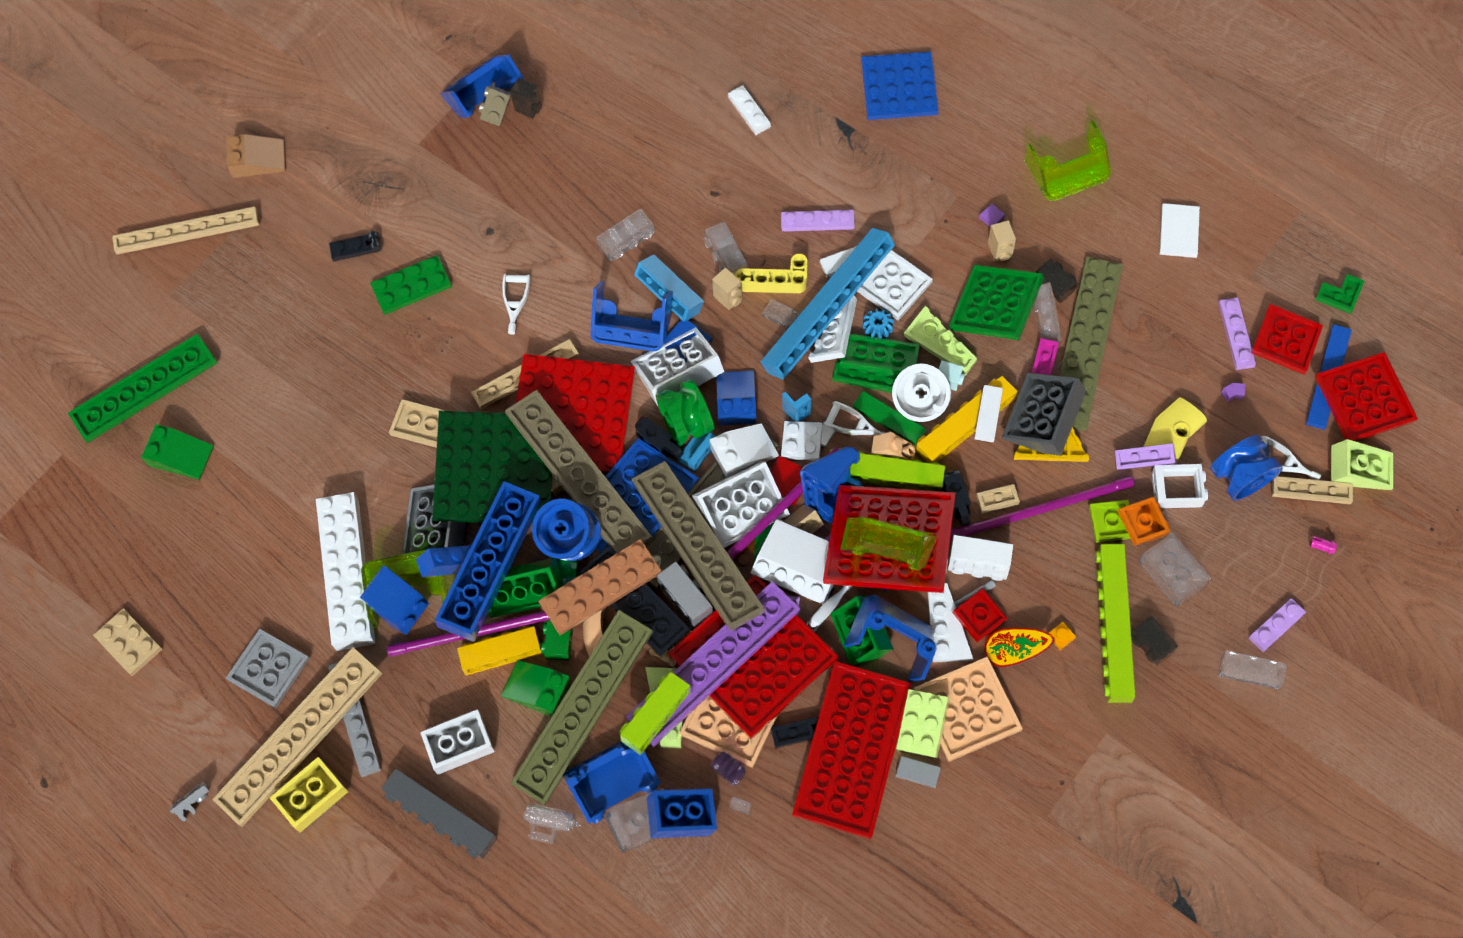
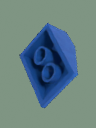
[717,371,757,425]
[359,566,430,635]

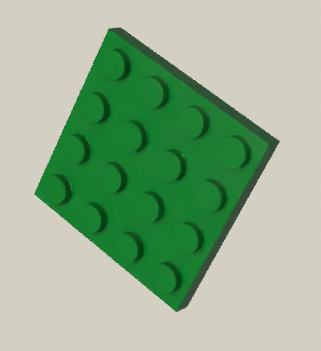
[949,265,1044,340]

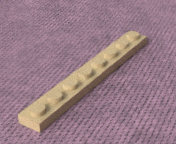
[113,207,259,255]

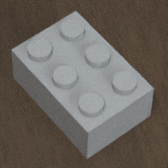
[657,562,714,630]

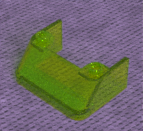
[1025,120,1111,201]
[841,516,937,571]
[361,549,448,628]

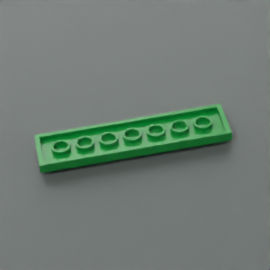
[68,333,217,444]

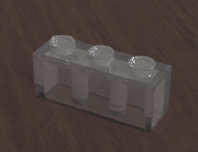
[596,208,655,262]
[703,221,748,276]
[1218,650,1287,690]

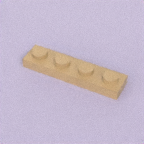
[1272,476,1353,504]

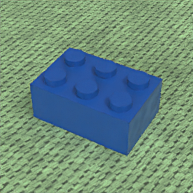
[646,789,717,838]

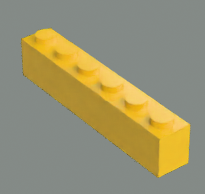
[916,376,1018,463]

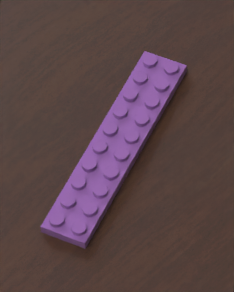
[626,581,800,747]

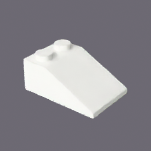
[709,423,779,478]

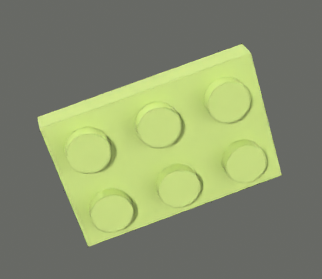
[896,689,949,758]

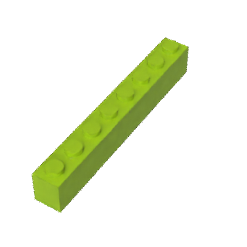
[1095,544,1135,703]

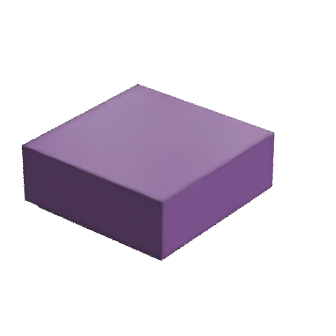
[979,204,1006,227]

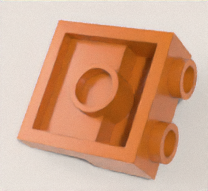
[1117,497,1171,546]

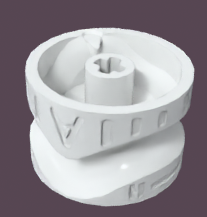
[892,364,951,422]

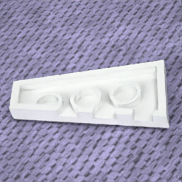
[808,295,857,363]
[927,583,973,662]

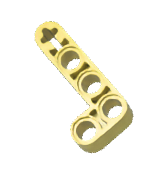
[735,254,807,293]

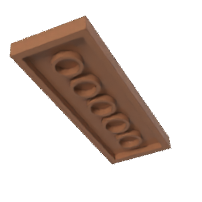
[538,539,661,636]

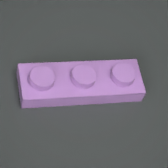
[1115,443,1176,470]
[1248,598,1306,652]

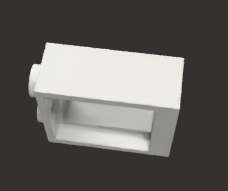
[1151,464,1208,508]

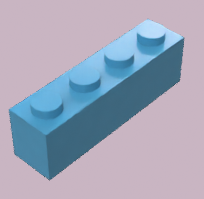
[634,255,704,322]

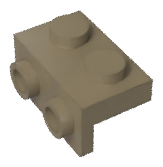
[479,82,511,126]

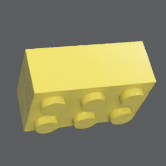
[270,757,348,833]

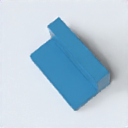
[782,392,811,422]
[677,433,716,472]

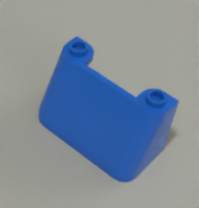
[800,447,863,525]
[563,741,661,824]

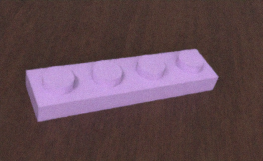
[781,210,854,231]
[1218,298,1256,370]

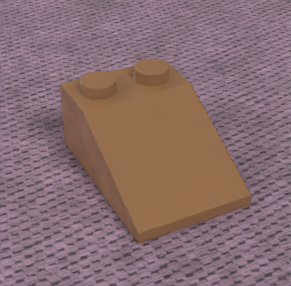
[226,134,286,178]

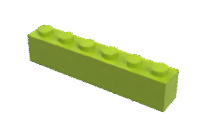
[830,448,945,492]

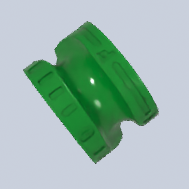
[655,379,715,447]

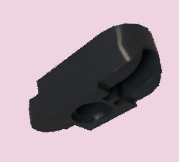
[635,416,684,460]
[943,468,971,526]

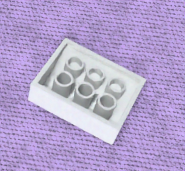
[631,327,724,406]
[692,462,790,548]
[751,519,833,604]

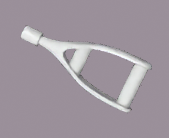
[502,273,531,335]
[823,401,885,436]
[1261,436,1321,480]
[806,585,853,632]

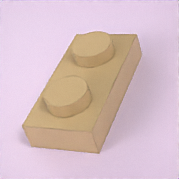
[976,484,1020,513]

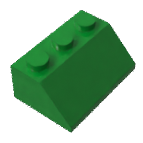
[830,596,893,667]

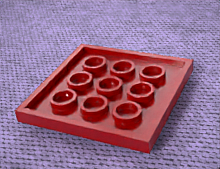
[1315,352,1418,442]

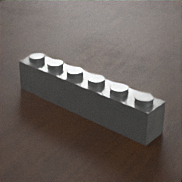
[381,769,497,859]

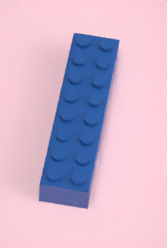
[435,481,541,642]

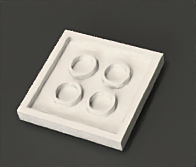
[857,250,933,321]

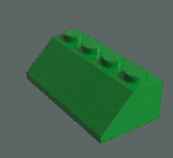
[488,558,562,618]

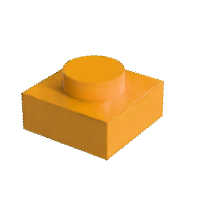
[1049,622,1076,651]

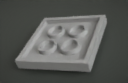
[226,629,310,708]

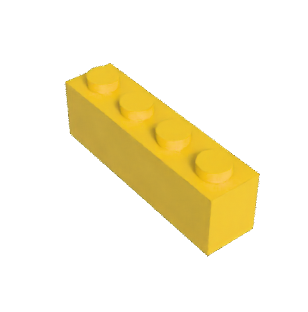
[457,626,542,676]

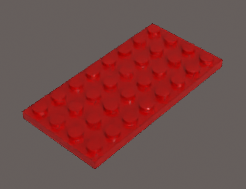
[792,661,912,840]

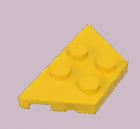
[1014,427,1089,462]

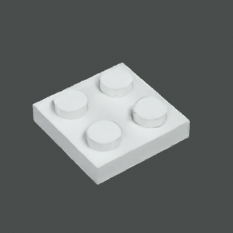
[781,421,823,461]

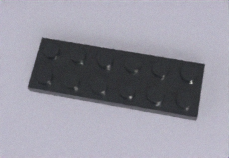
[579,546,690,657]

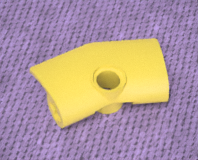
[1143,397,1207,463]

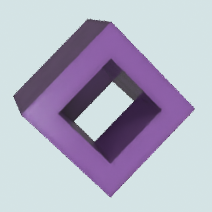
[1221,383,1245,402]

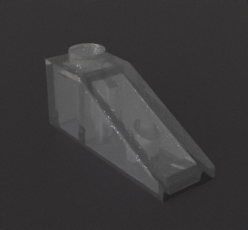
[1033,283,1061,342]

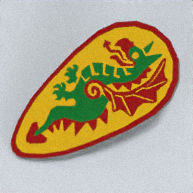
[984,628,1055,668]

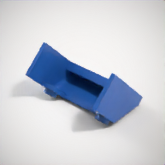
[440,54,524,119]
[590,281,673,351]
[844,595,936,682]

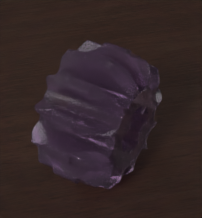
[711,752,746,785]

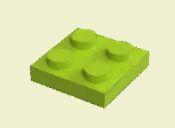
[1089,500,1131,543]

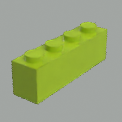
[620,672,691,755]

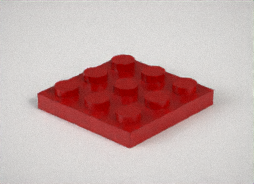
[1251,304,1323,375]

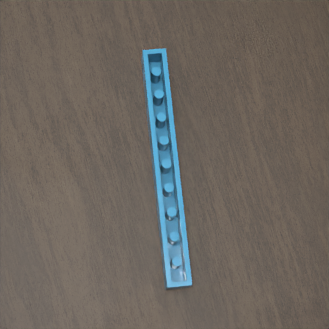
[760,228,895,380]

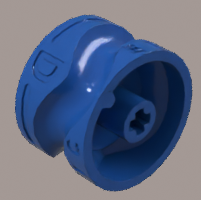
[1210,435,1283,501]
[532,499,601,561]

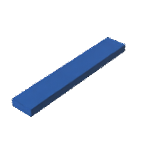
[1306,324,1352,430]

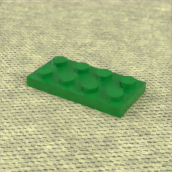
[370,255,452,315]
[839,334,920,376]

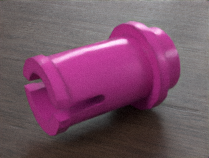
[1310,536,1337,555]

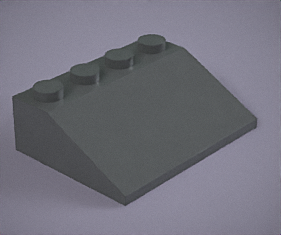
[1002,373,1086,456]
[401,485,466,562]

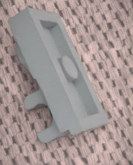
[170,781,209,821]

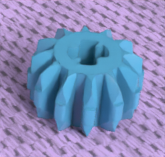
[862,308,894,338]

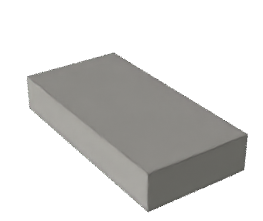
[896,756,941,788]

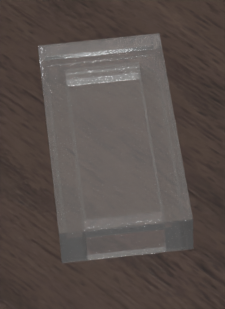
[762,298,801,328]

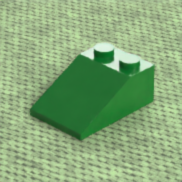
[141,424,214,480]
[501,660,572,717]

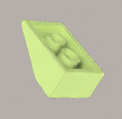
[1331,439,1393,490]

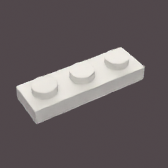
[728,85,771,135]

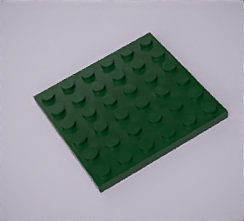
[432,410,552,524]

